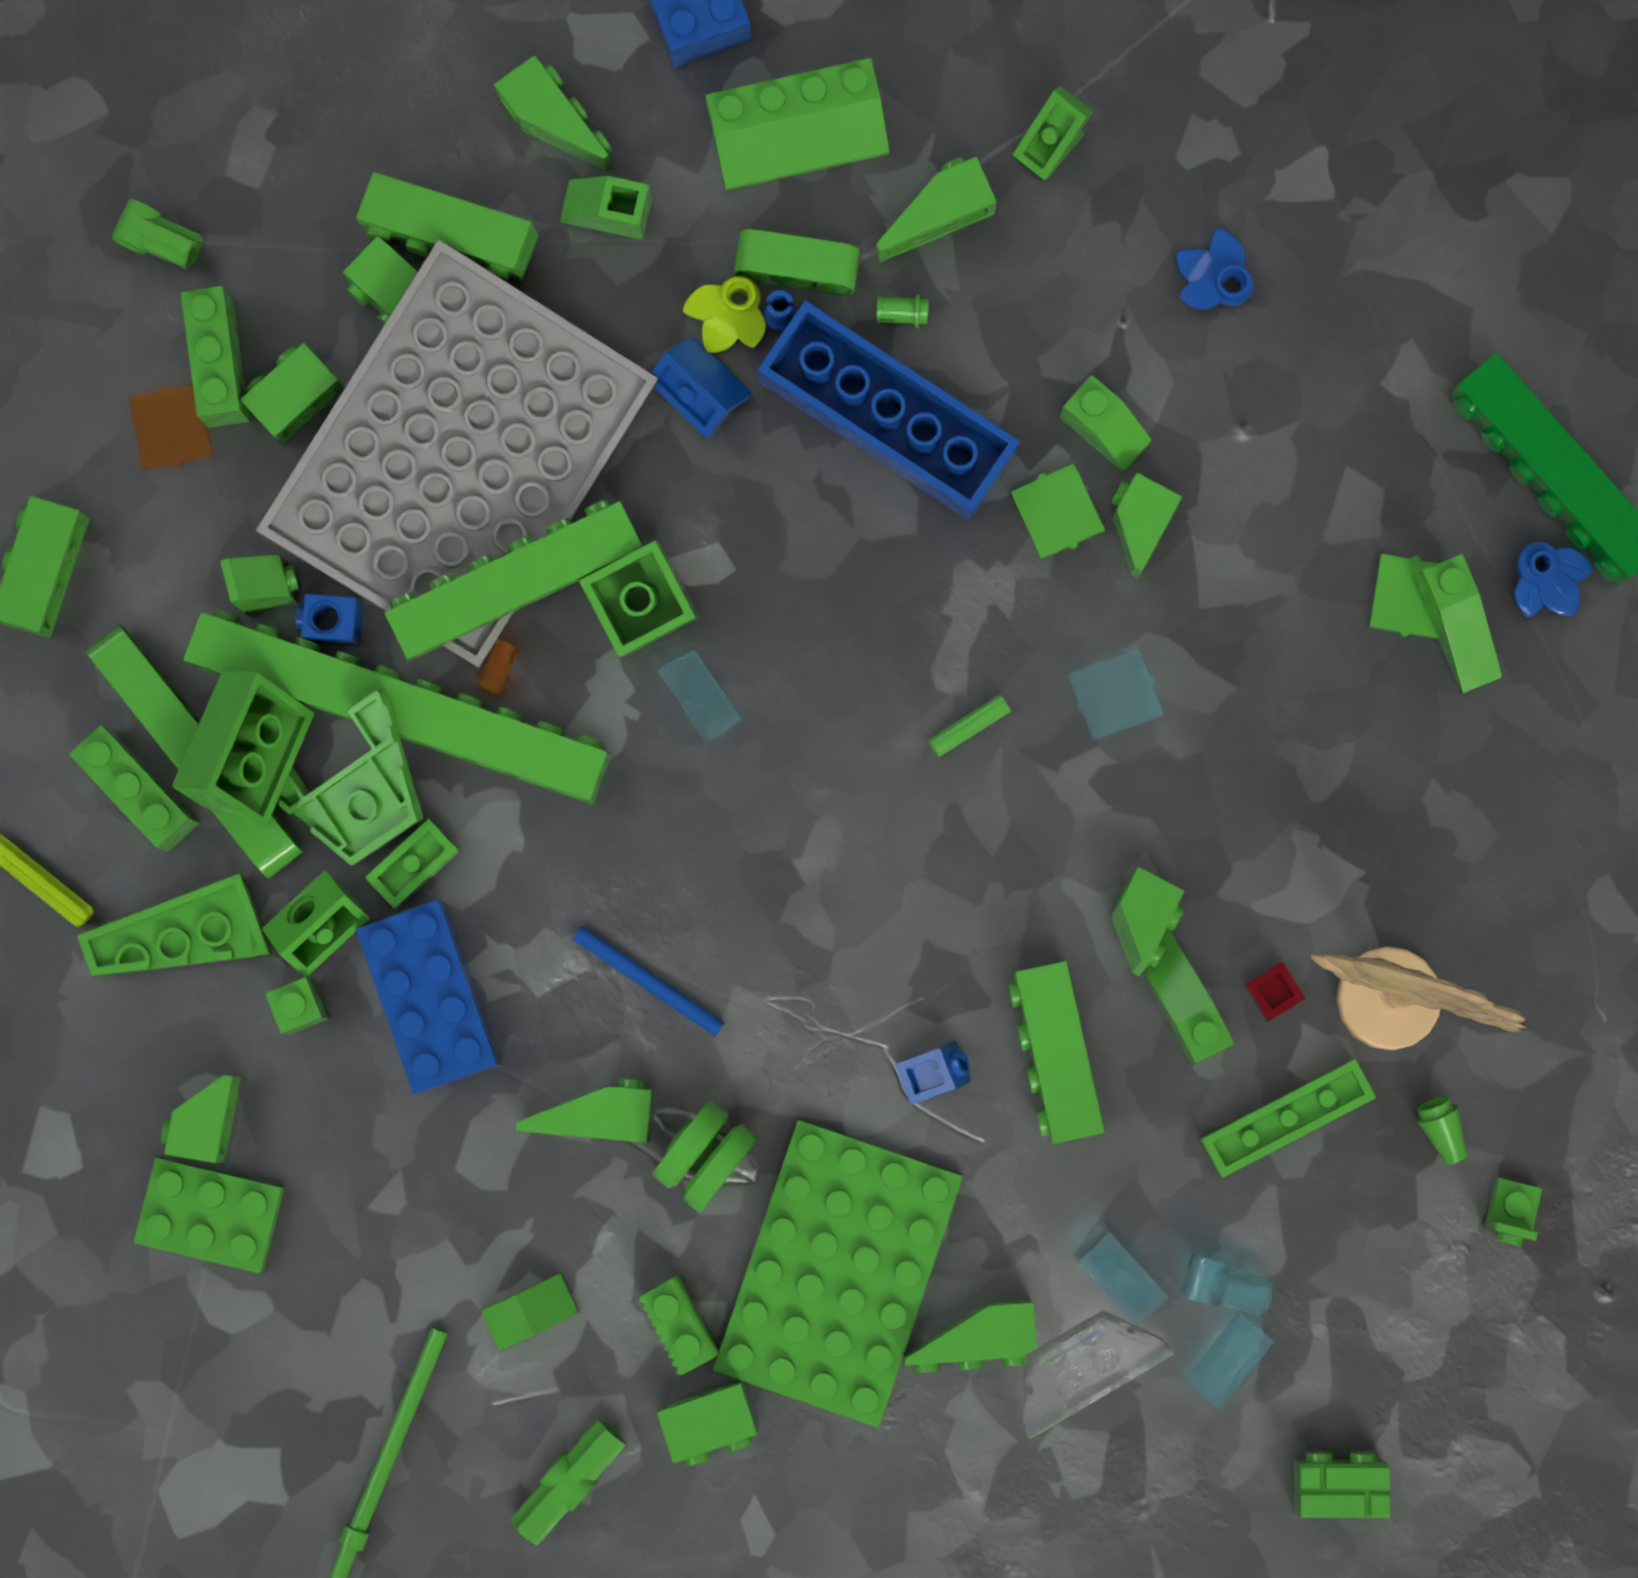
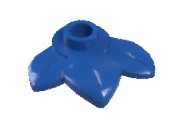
[1176,229,1254,310]
[1514,542,1592,618]

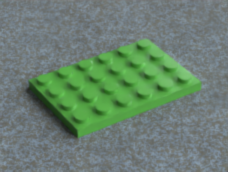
[713,1120,963,1428]

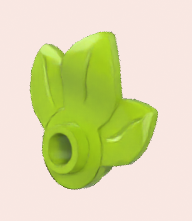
[683,276,766,353]

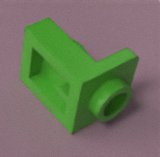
[1484,1177,1542,1247]

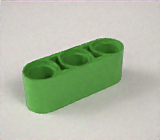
[733,229,861,295]

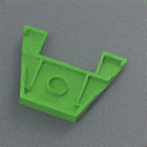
[278,688,423,866]

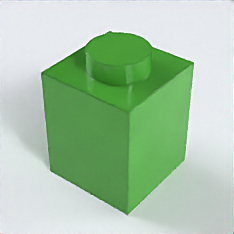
[265,977,331,1035]

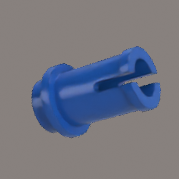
[764,290,797,331]

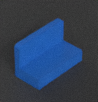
[651,337,751,438]

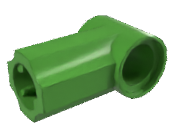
[110,199,203,271]

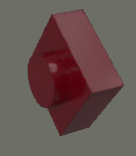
[1244,961,1306,1022]

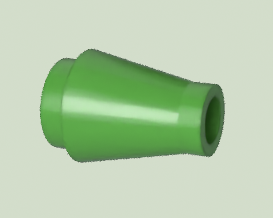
[1417,1096,1469,1165]

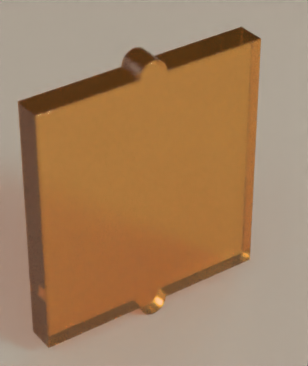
[129,385,212,470]

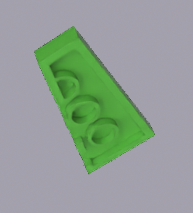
[77,874,272,977]

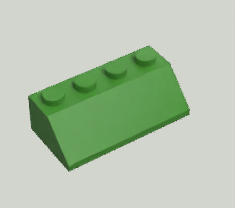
[705,58,889,191]

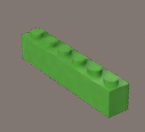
[384,499,642,662]

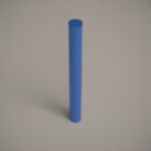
[573,926,725,1037]

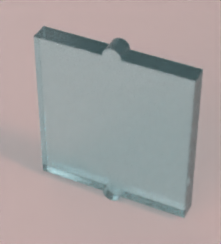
[1069,649,1164,741]

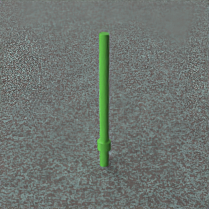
[328,1327,448,1578]

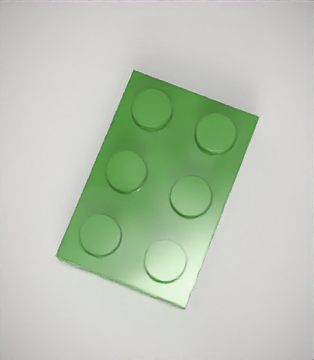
[133,1157,285,1274]

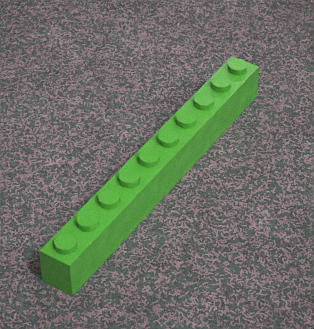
[183,609,611,805]

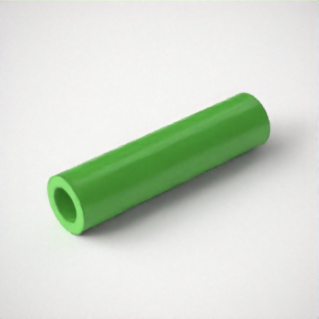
[927,694,1011,758]

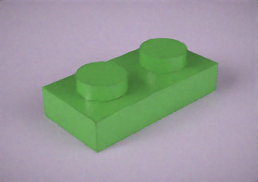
[365,819,460,910]

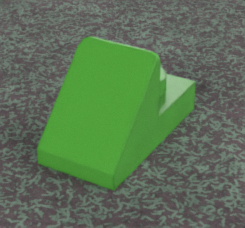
[1012,86,1093,181]

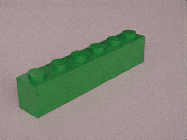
[1449,352,1638,586]

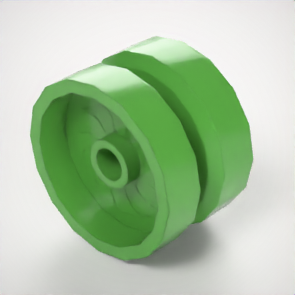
[652,1099,759,1213]

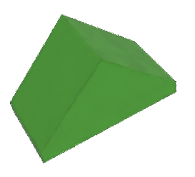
[481,1273,579,1351]

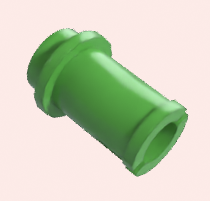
[877,294,929,328]

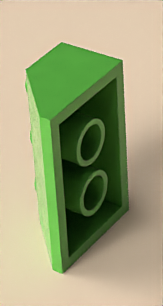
[172,670,315,829]

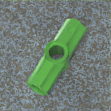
[509,1418,627,1546]

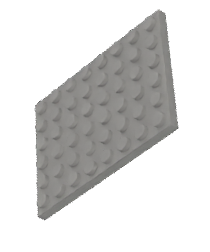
[256,239,658,668]

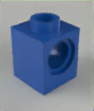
[296,594,363,647]

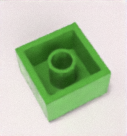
[579,540,700,658]

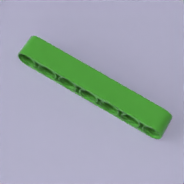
[86,624,303,879]

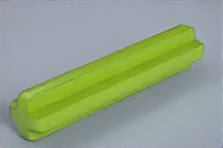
[0,834,94,928]

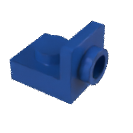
[895,1042,971,1105]

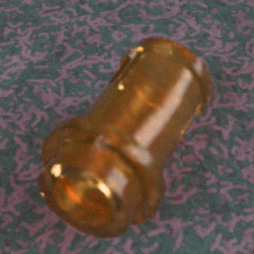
[475,639,521,697]

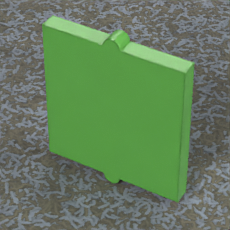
[1010,463,1105,560]
[1369,554,1439,639]

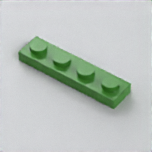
[1200,1059,1376,1178]

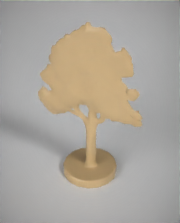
[1311,946,1527,1051]

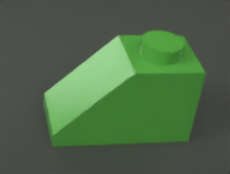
[1059,375,1152,473]
[1111,473,1182,579]
[220,555,301,616]
[161,1075,241,1163]

